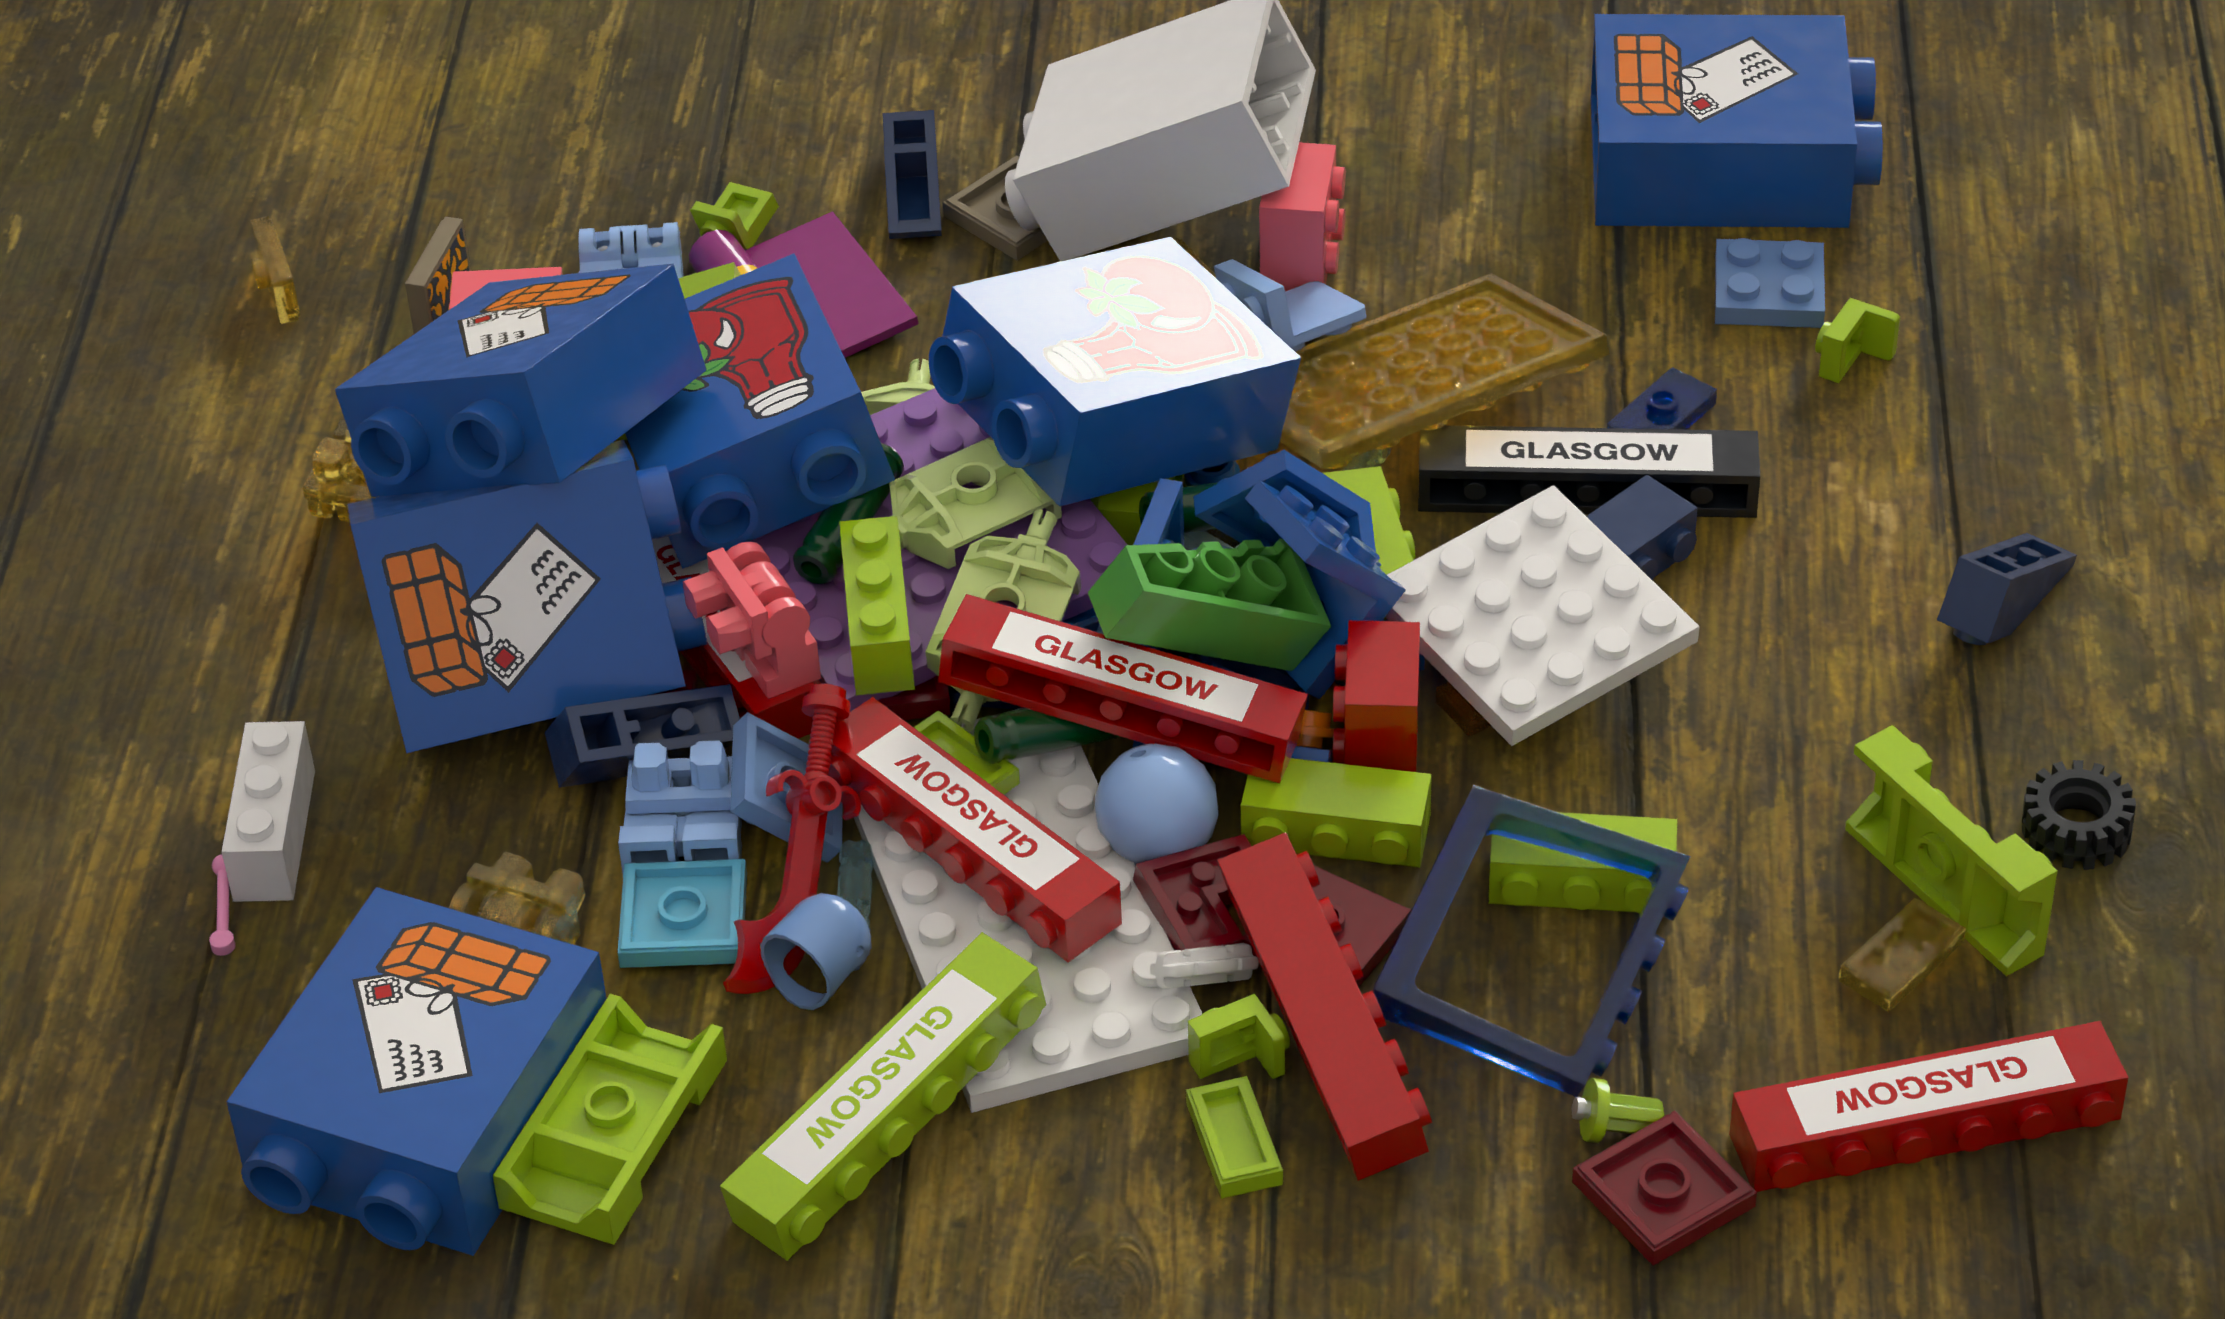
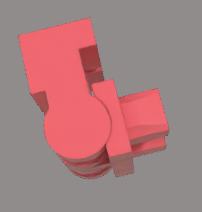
[683,542,821,699]

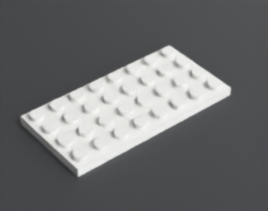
[854,708,1202,1113]

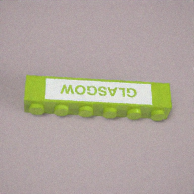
[720,932,1047,1261]

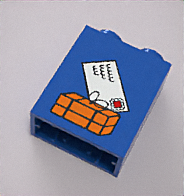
[1590,14,1883,228]
[335,263,706,497]
[347,440,707,753]
[226,887,607,1256]

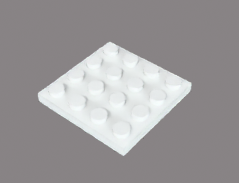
[1385,485,1700,746]

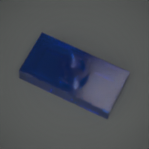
[1607,367,1717,430]

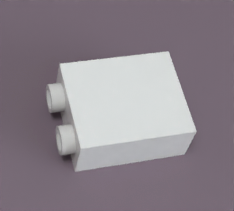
[1005,0,1316,262]

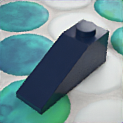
[1937,533,2077,645]
[545,684,740,788]

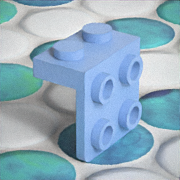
[1214,259,1367,352]

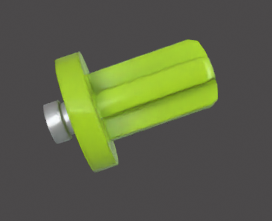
[1572,1078,1664,1143]

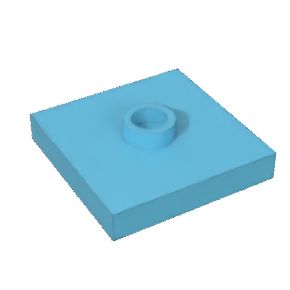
[618,859,747,968]

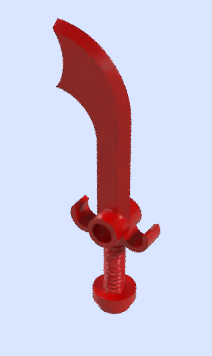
[723,684,861,994]

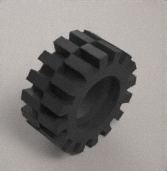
[2022,760,2136,870]

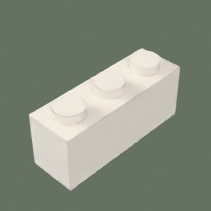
[222,721,315,902]

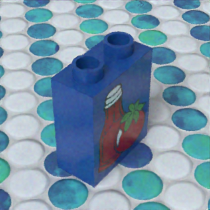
[929,237,1301,507]
[625,253,895,569]

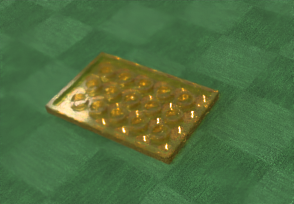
[1280,273,1609,469]

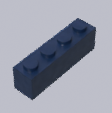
[1586,475,1698,580]

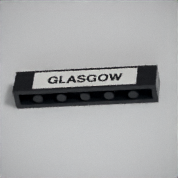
[1418,425,1760,518]

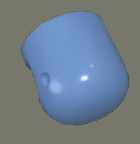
[760,893,871,1010]

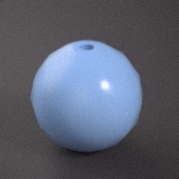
[1095,744,1218,865]

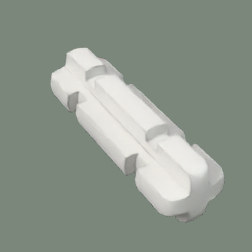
[1150,943,1259,989]

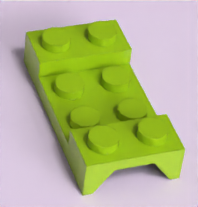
[1845,725,2058,977]
[493,994,727,1245]

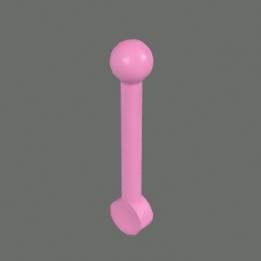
[209,854,236,956]

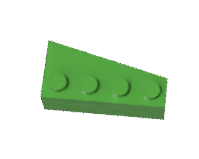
[1088,539,1331,671]

